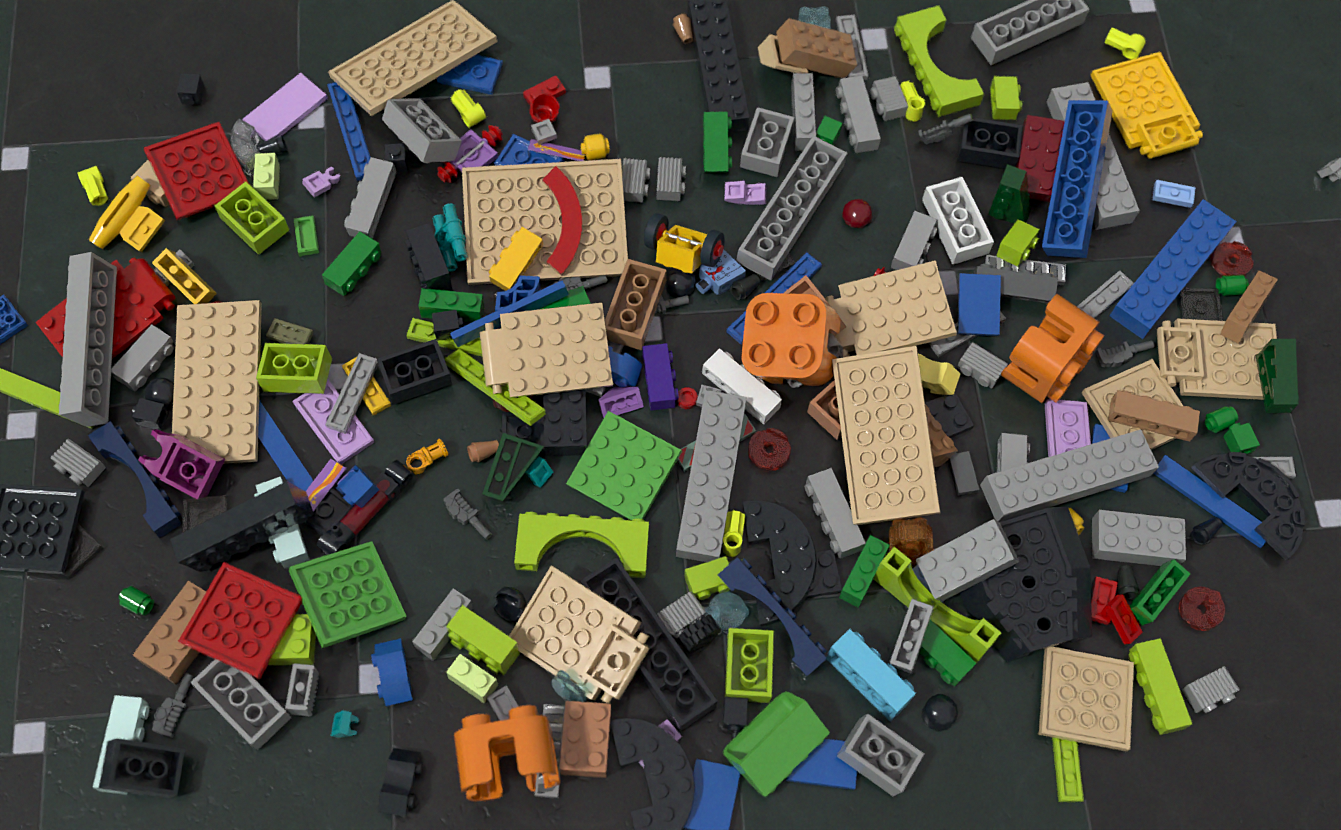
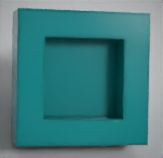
[525,457,553,487]
[331,710,359,738]

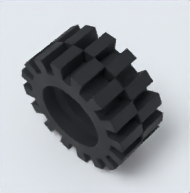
[678,614,721,653]

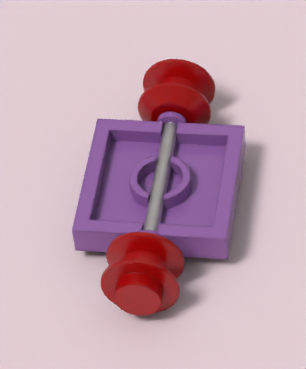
[437,125,502,183]

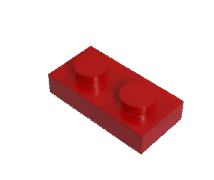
[523,76,566,105]
[1091,576,1118,625]
[1104,594,1143,644]

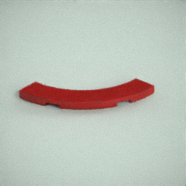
[542,166,582,276]

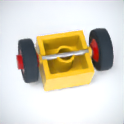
[644,213,725,273]

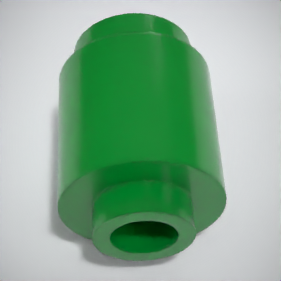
[1216,275,1249,296]
[1204,406,1238,433]
[119,586,154,616]

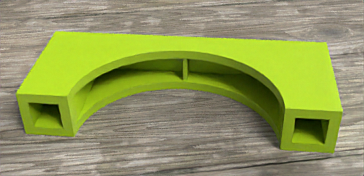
[894,6,984,117]
[514,512,649,578]
[873,547,1001,663]

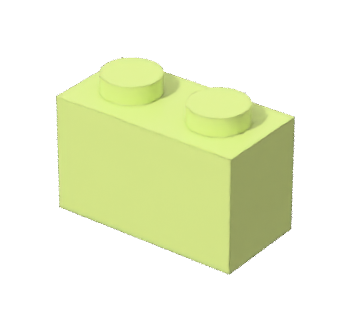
[253,153,280,200]
[446,654,498,704]

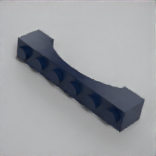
[88,421,182,539]
[718,557,827,676]

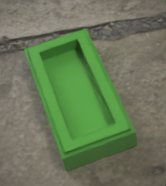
[294,216,319,256]

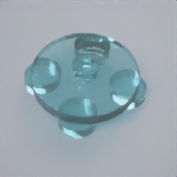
[798,6,831,29]
[705,591,749,635]
[551,670,588,702]

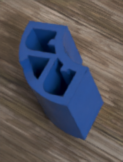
[495,275,541,312]
[608,346,642,388]
[336,465,380,508]
[371,639,413,706]

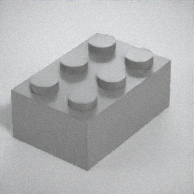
[740,107,794,177]
[837,714,924,796]

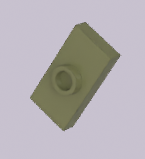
[266,318,313,344]

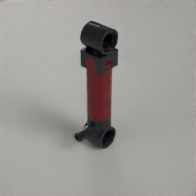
[317,460,414,555]

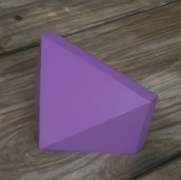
[599,387,643,418]

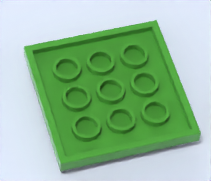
[566,411,682,521]
[289,541,406,648]

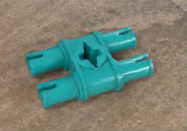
[432,203,468,272]

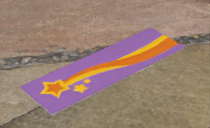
[528,139,585,161]
[305,459,346,511]

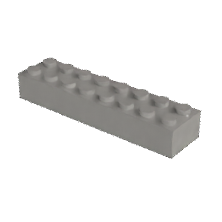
[1047,82,1140,230]
[736,136,847,280]
[59,252,117,427]
[676,390,747,562]
[980,429,1159,522]

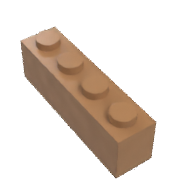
[1220,270,1278,344]
[1108,390,1200,442]

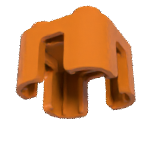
[742,293,840,386]
[1001,294,1105,403]
[454,705,560,801]

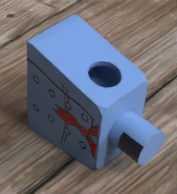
[696,249,746,295]

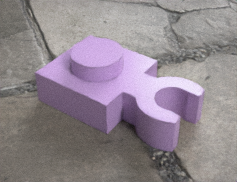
[303,167,340,197]

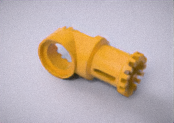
[406,439,449,474]

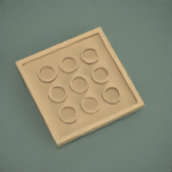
[1082,359,1183,450]
[1039,647,1134,751]

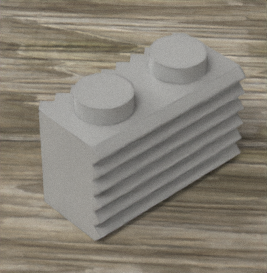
[870,76,908,121]
[657,157,686,201]
[622,158,650,203]
[957,342,1008,388]
[51,439,106,487]
[657,591,706,640]
[285,664,320,716]
[1182,666,1240,713]

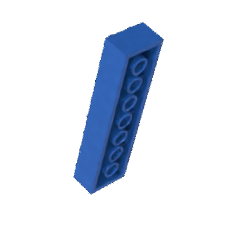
[1042,100,1112,258]
[1110,199,1236,339]

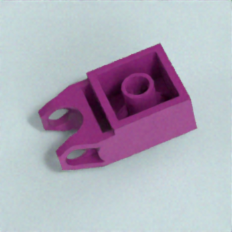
[138,429,225,500]

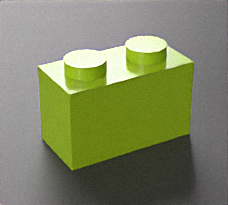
[990,76,1022,120]
[997,220,1039,267]
[684,556,730,600]

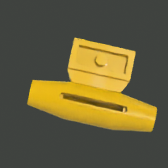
[89,176,165,252]

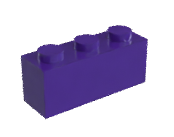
[642,343,679,411]

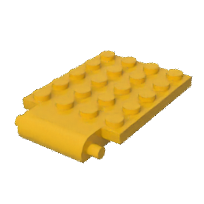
[1091,52,1203,158]

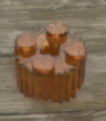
[889,517,933,565]

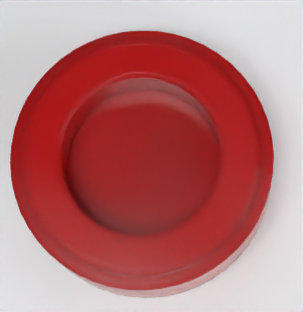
[677,387,698,409]

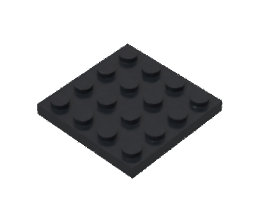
[0,484,85,574]

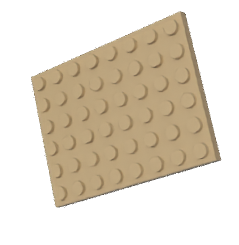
[462,159,628,285]

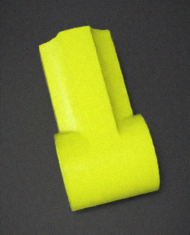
[1104,28,1146,59]
[900,81,925,121]
[451,90,486,128]
[77,166,109,206]
[722,510,745,557]

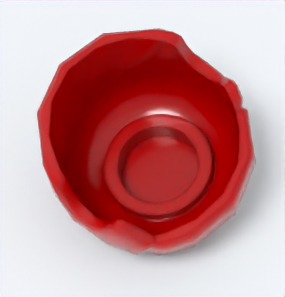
[530,93,560,123]

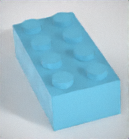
[827,629,916,722]

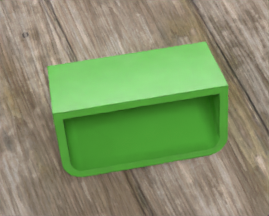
[723,692,830,797]

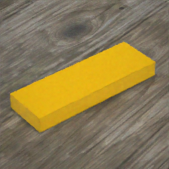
[341,356,391,416]

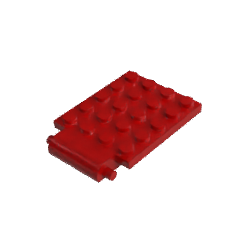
[36,257,175,359]

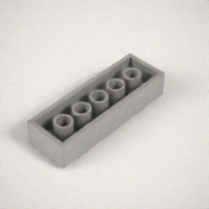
[971,0,1089,65]

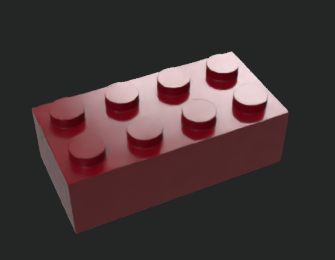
[1016,115,1065,202]

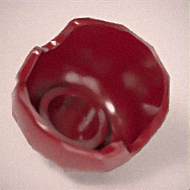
[842,199,873,228]

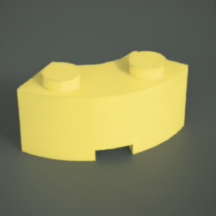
[918,354,960,395]

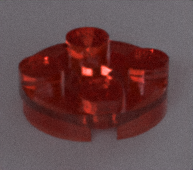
[1211,241,1254,276]
[748,428,791,471]
[1179,587,1225,631]

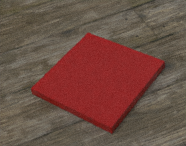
[144,122,250,220]
[178,562,302,679]

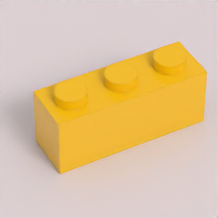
[489,227,543,291]
[152,248,217,304]

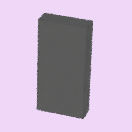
[948,451,979,496]

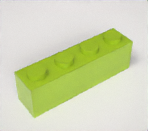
[1129,638,1192,735]

